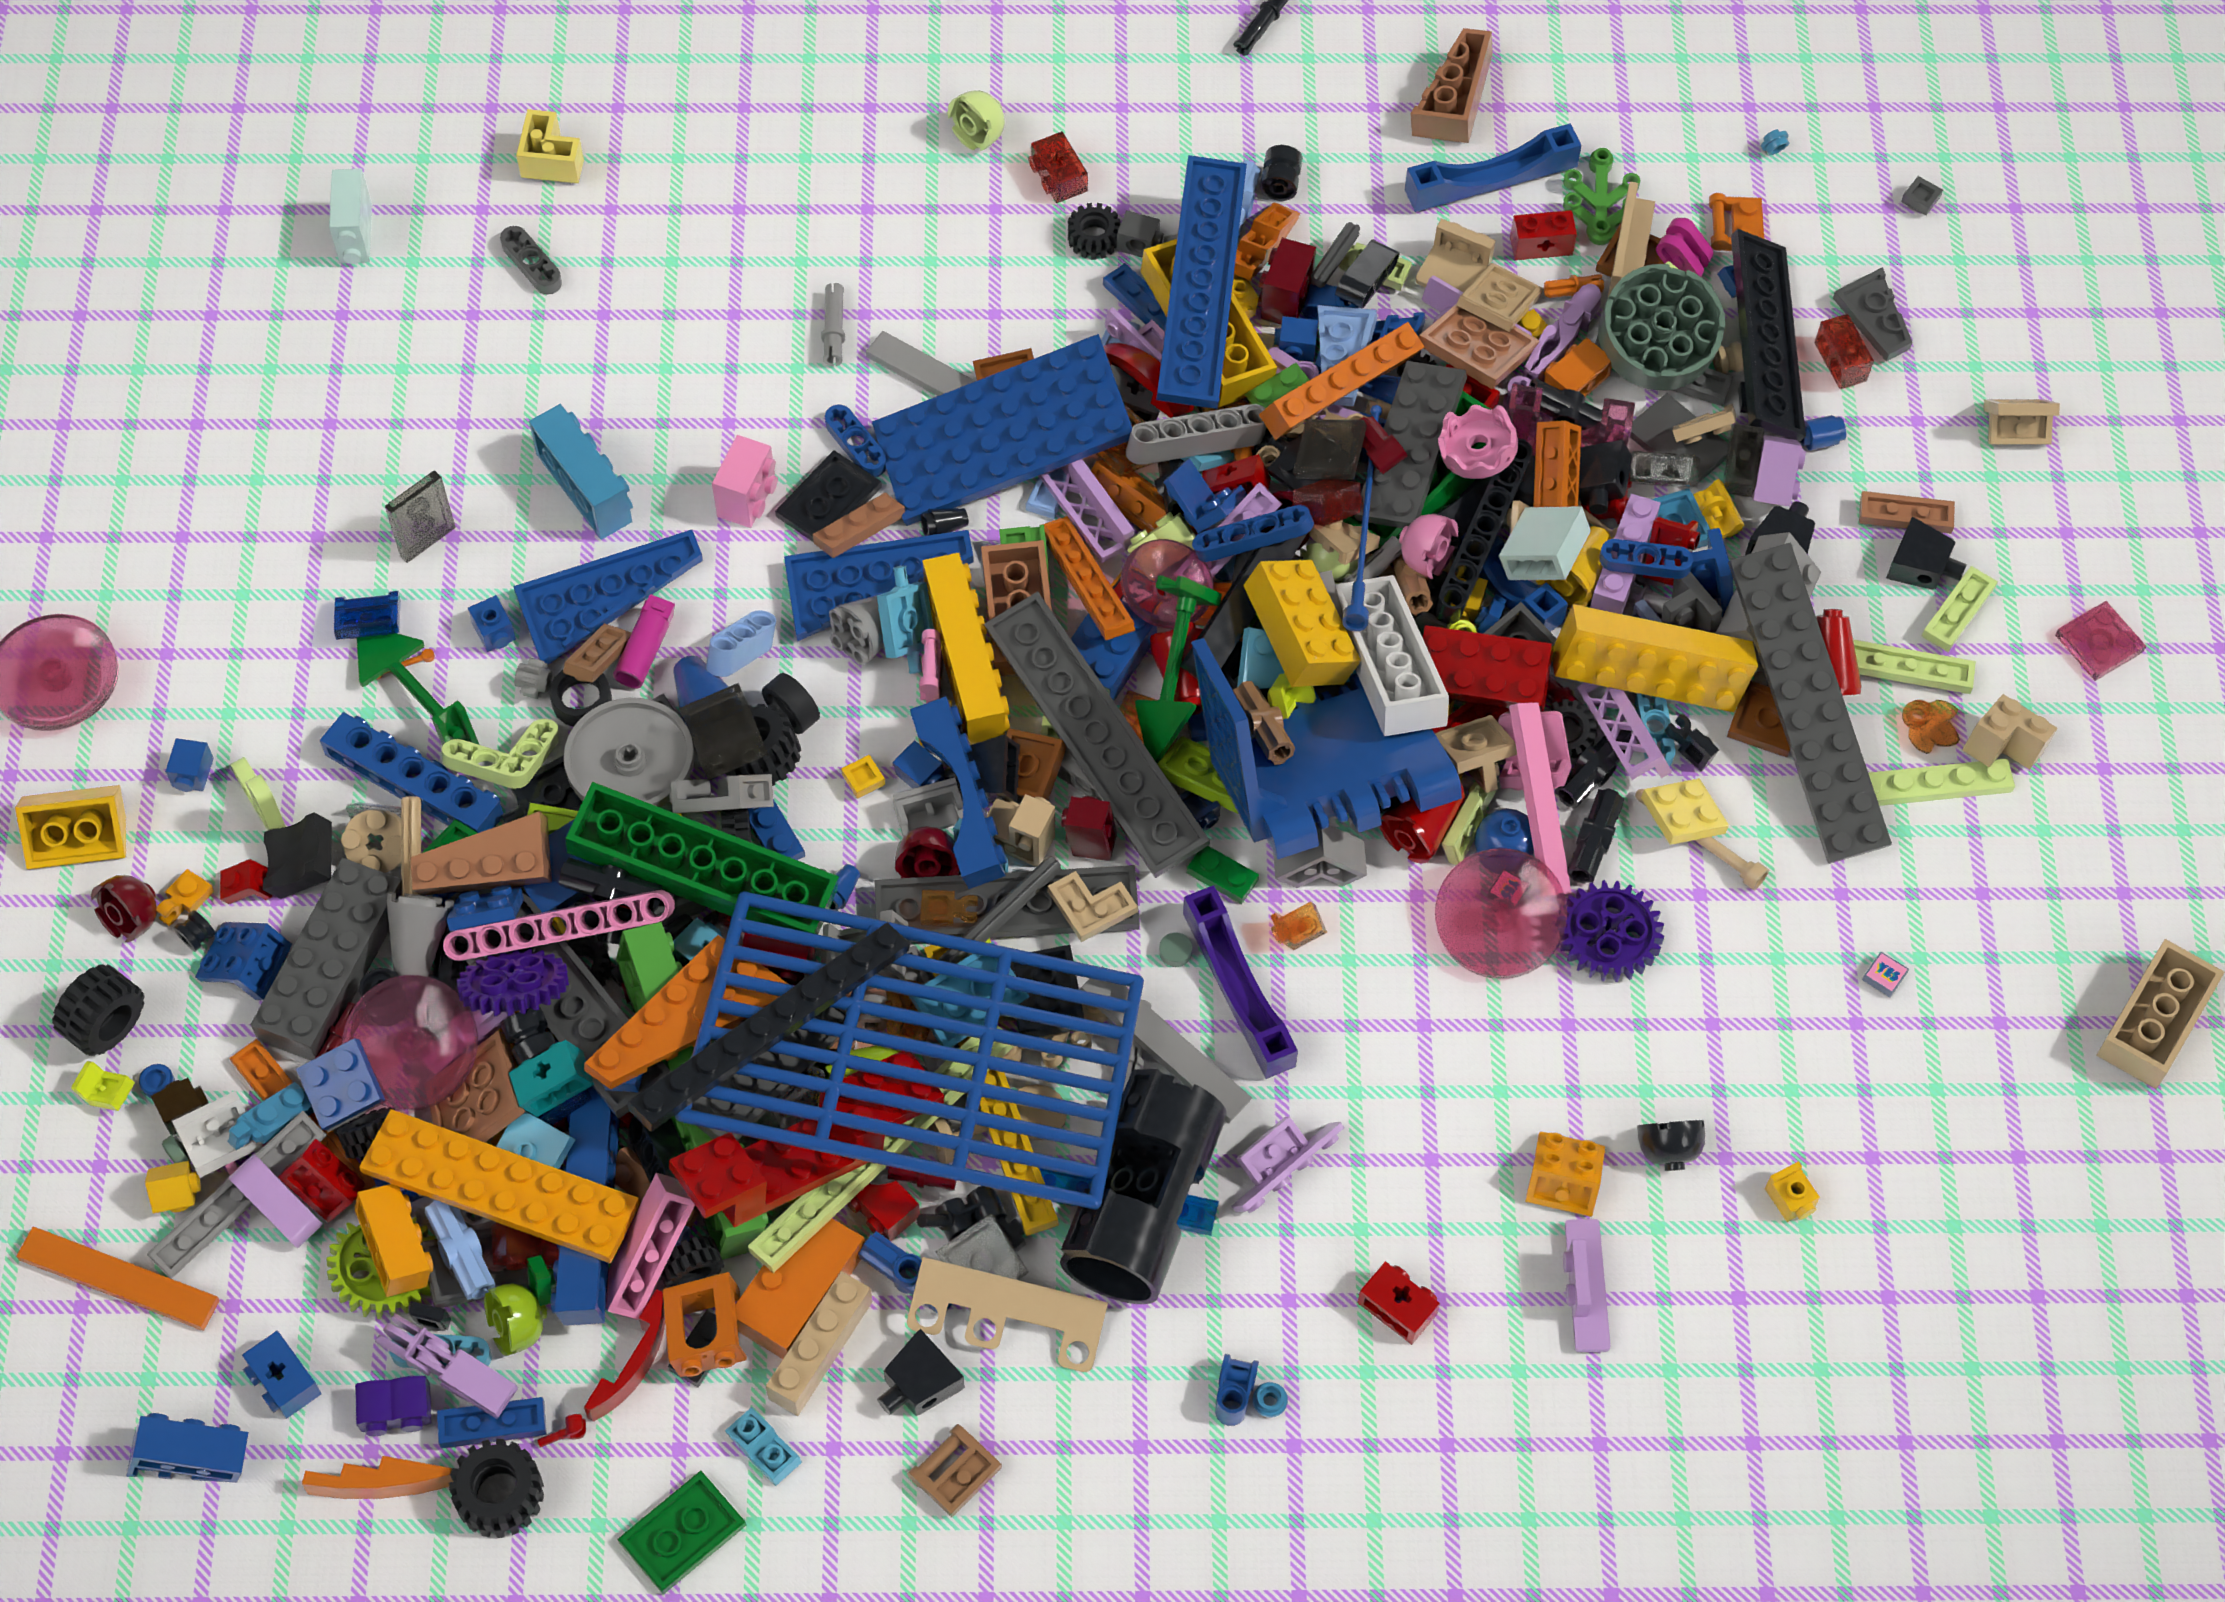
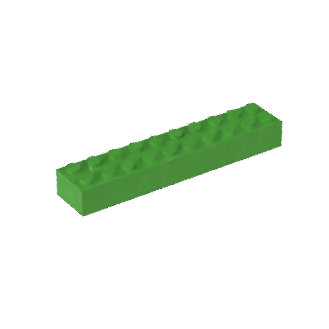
[616,922,768,1260]

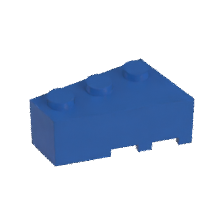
[126,1413,249,1483]

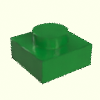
[527,1255,556,1306]

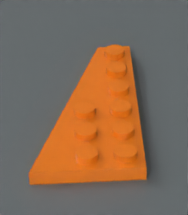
[584,935,790,1089]

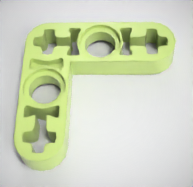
[442,719,559,789]
[230,757,286,830]

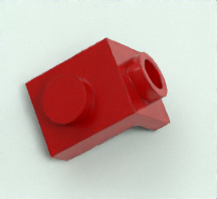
[220,859,273,904]

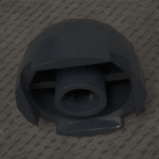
[1637,1120,1705,1171]

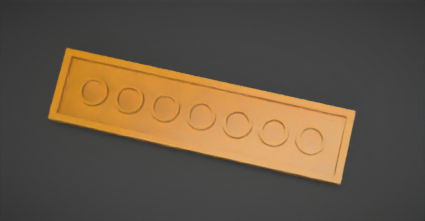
[359,1109,641,1264]

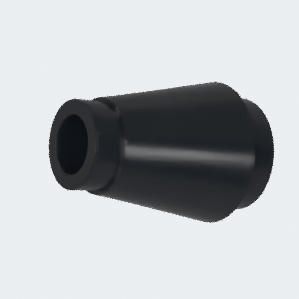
[921,508,969,536]

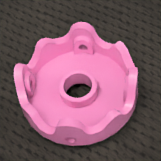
[1438,405,1518,479]

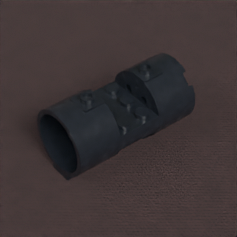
[1060,1069,1227,1304]

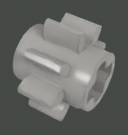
[514,658,553,699]

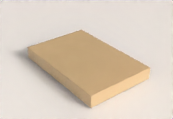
[1456,263,1544,332]

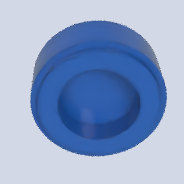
[139,1064,175,1099]

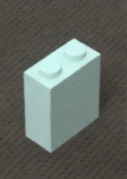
[329,168,372,264]
[1499,506,1591,580]

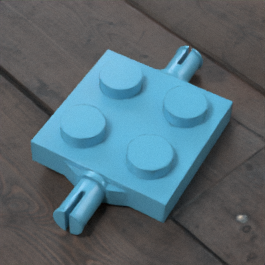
[877,566,934,674]

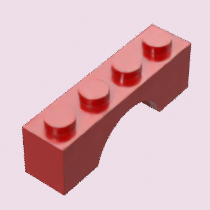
[847,1180,920,1241]

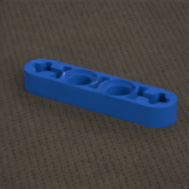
[1192,505,1314,562]

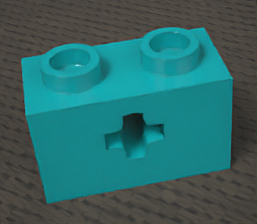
[509,1040,594,1117]

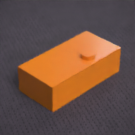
[735,1218,865,1359]

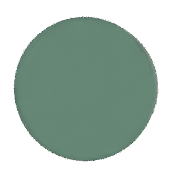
[1159,932,1192,967]
[162,1134,191,1163]

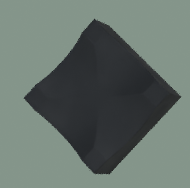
[263,812,332,899]

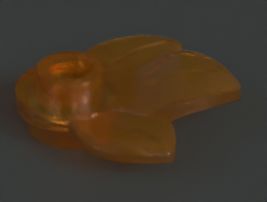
[1902,700,1960,754]

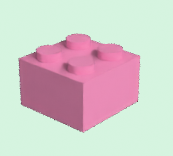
[712,435,778,528]

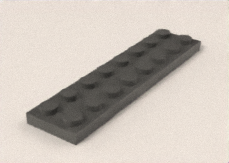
[874,865,1140,943]

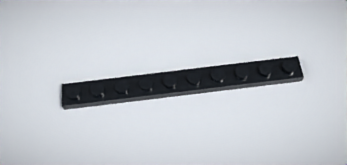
[628,922,910,1132]

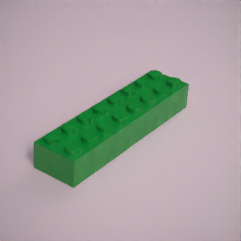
[566,782,839,934]

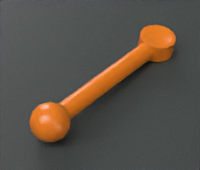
[376,649,435,680]

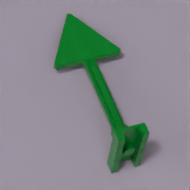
[1135,575,1222,764]
[356,624,479,746]

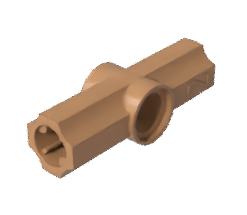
[1392,554,1433,615]
[1233,681,1295,765]

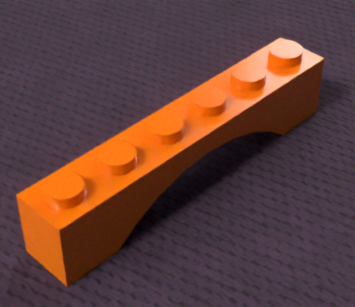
[1259,322,1425,440]

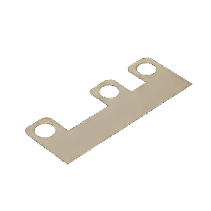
[907,1257,1108,1372]

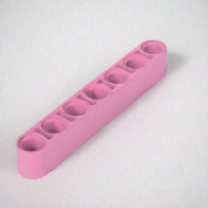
[443,890,675,961]

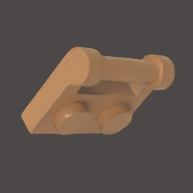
[907,1424,1002,1517]

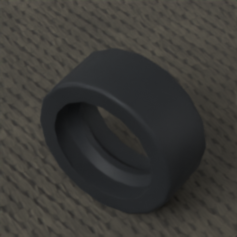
[550,669,612,727]
[762,673,820,734]

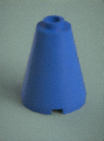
[673,656,744,742]

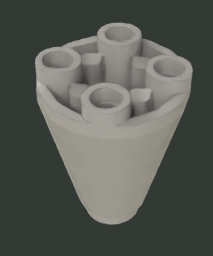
[829,595,884,665]

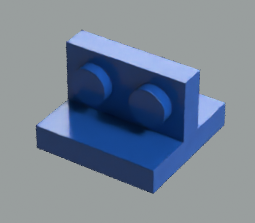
[1690,528,1733,617]

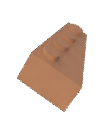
[1410,28,1493,143]
[410,811,552,895]

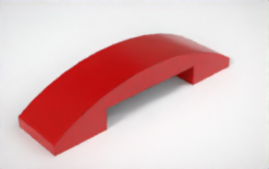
[1103,343,1194,418]
[584,1289,665,1421]

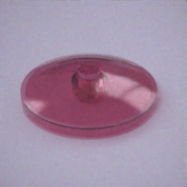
[0,614,119,731]
[1435,848,1567,979]
[342,975,478,1111]

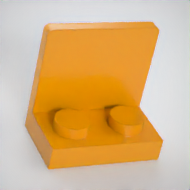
[1525,1132,1605,1217]

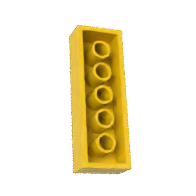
[1140,239,1277,407]
[922,552,1010,745]
[1552,604,1758,712]

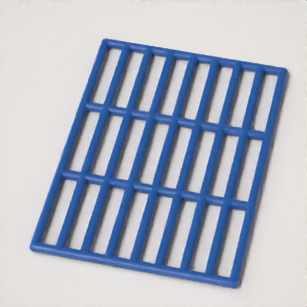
[675,892,1144,1210]

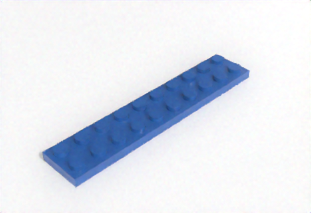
[1156,155,1247,409]

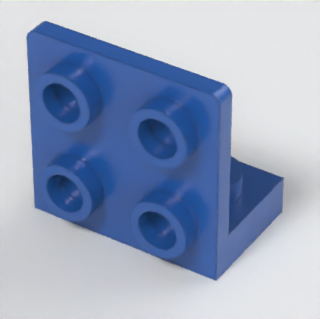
[1164,459,1247,533]
[195,922,292,1000]

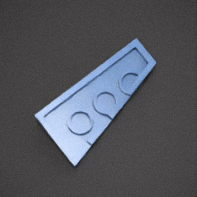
[1318,305,1377,406]

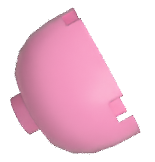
[1399,514,1458,579]

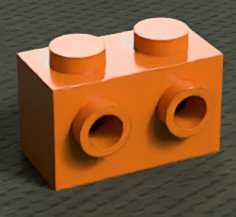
[1544,338,1612,397]

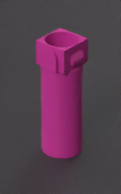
[613,594,675,689]

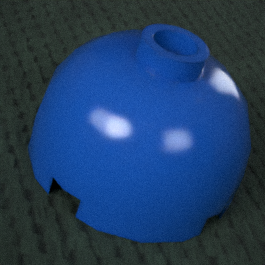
[1474,808,1535,874]

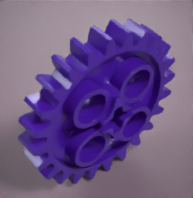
[1557,880,1664,982]
[457,949,569,1016]

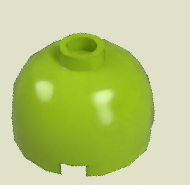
[484,1284,547,1356]

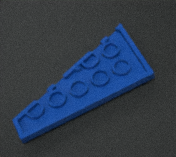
[513,529,703,665]
[784,530,974,642]

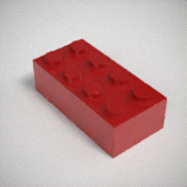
[1423,625,1554,712]

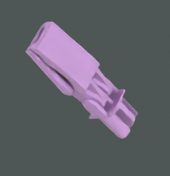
[1523,284,1602,387]
[375,1313,518,1419]

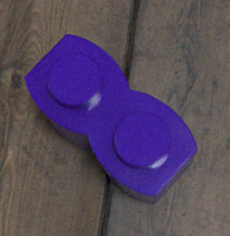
[355,1376,432,1436]

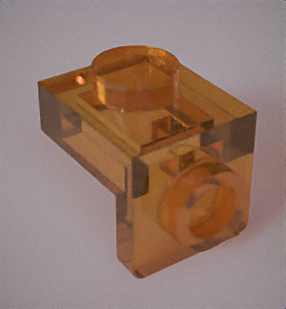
[1270,901,1327,951]

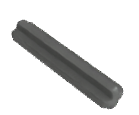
[1310,222,1360,288]

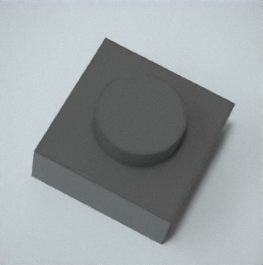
[1901,176,1943,216]

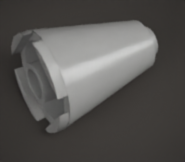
[386,893,454,984]

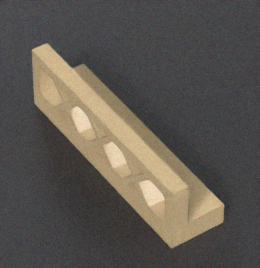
[1608,182,1656,297]

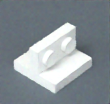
[172,1091,263,1178]

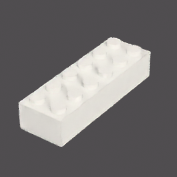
[1335,575,1449,736]

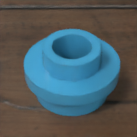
[1761,129,1790,155]
[1253,1382,1288,1418]

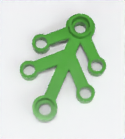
[1563,148,1641,245]

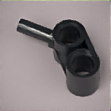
[917,1186,1008,1243]

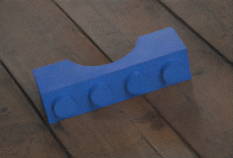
[1456,529,1568,632]

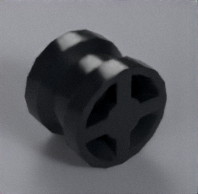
[173,910,216,952]

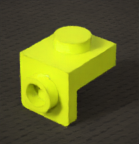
[1267,673,1316,719]
[71,1061,135,1111]

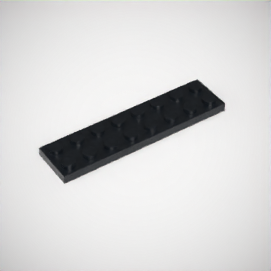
[1731,229,1806,442]

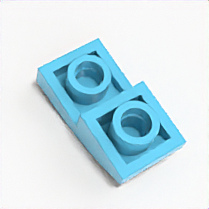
[725,1407,802,1486]

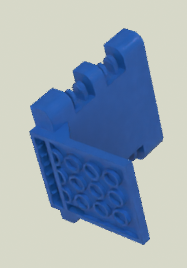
[1191,638,1462,860]

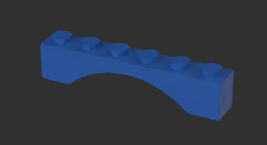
[1404,123,1582,212]
[910,696,1007,889]

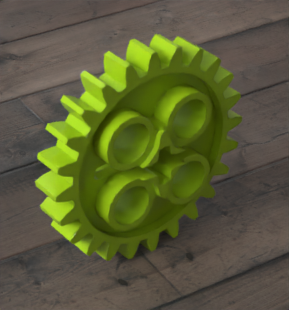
[326,1217,435,1319]

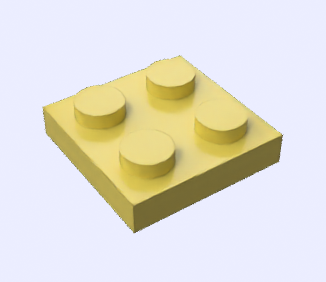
[1641,778,1729,845]

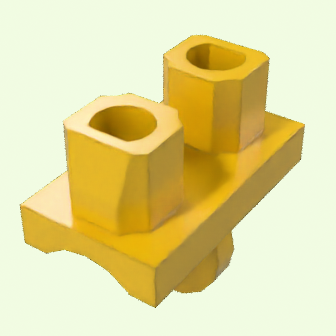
[1693,478,1745,539]

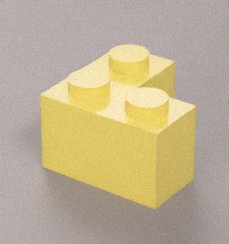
[516,109,584,183]

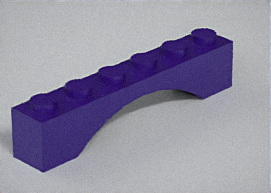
[1183,885,1298,1079]

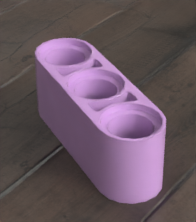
[228,1154,323,1249]

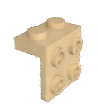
[1416,218,1496,292]

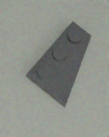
[1833,267,1913,362]

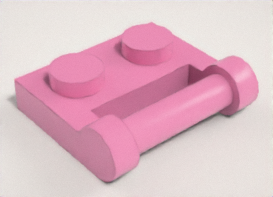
[919,629,942,703]

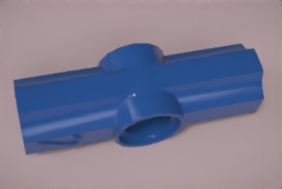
[858,1231,953,1314]

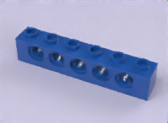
[320,712,503,833]

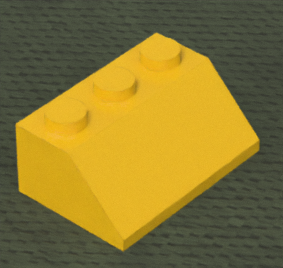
[15,785,126,869]

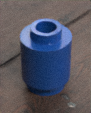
[1800,415,1846,451]

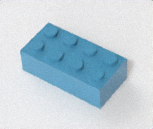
[529,403,633,540]

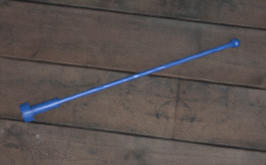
[1342,405,1382,631]

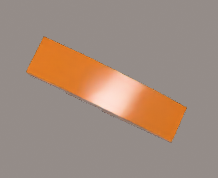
[1234,202,1300,281]
[302,1456,453,1499]

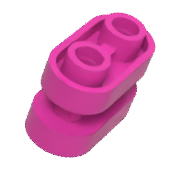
[1656,218,1714,277]

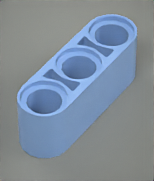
[706,610,776,677]

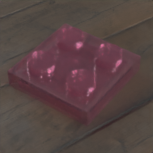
[2055,601,2146,681]

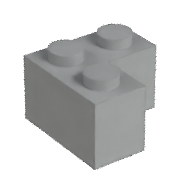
[1273,822,1367,888]

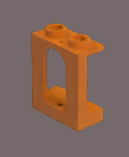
[663,1272,747,1377]

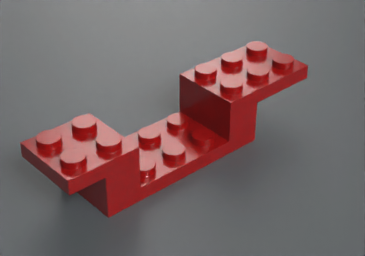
[669,1051,944,1228]

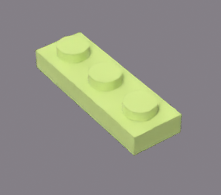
[1922,566,1998,652]

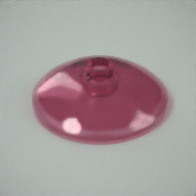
[1121,539,1214,629]

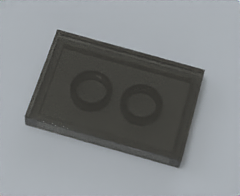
[385,470,456,563]

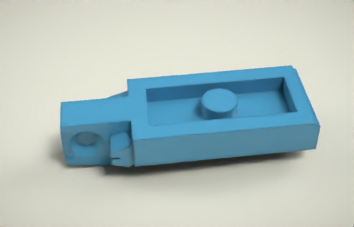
[227,1082,314,1151]

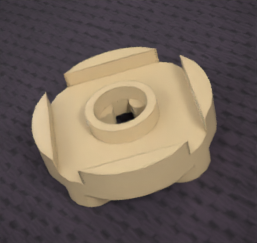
[341,809,401,873]

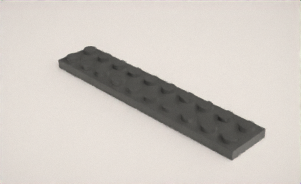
[1728,542,1892,864]
[984,591,1210,878]
[446,886,671,1119]

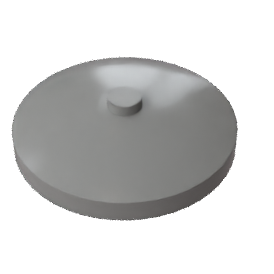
[564,698,694,807]

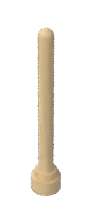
[1635,789,1769,890]

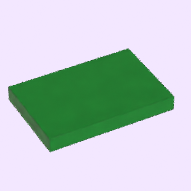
[617,1471,747,1595]

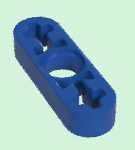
[825,404,886,477]
[1599,539,1693,579]

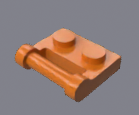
[1709,193,1764,251]

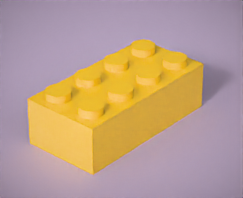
[1243,560,1361,687]

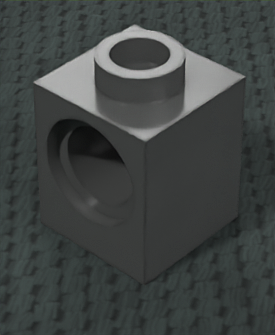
[1117,210,1164,258]

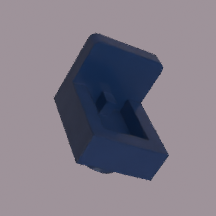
[1179,790,1221,831]

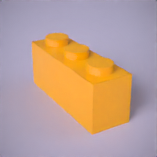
[355,1184,433,1297]

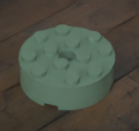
[1598,264,1725,390]

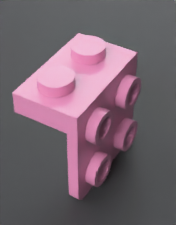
[1498,711,1571,791]

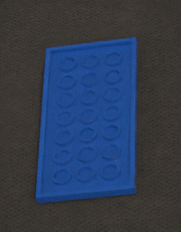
[872,334,1132,526]

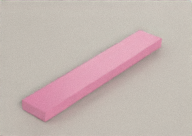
[1509,703,1572,898]

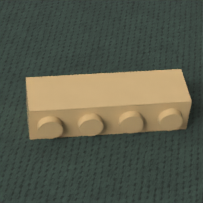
[766,1271,873,1416]

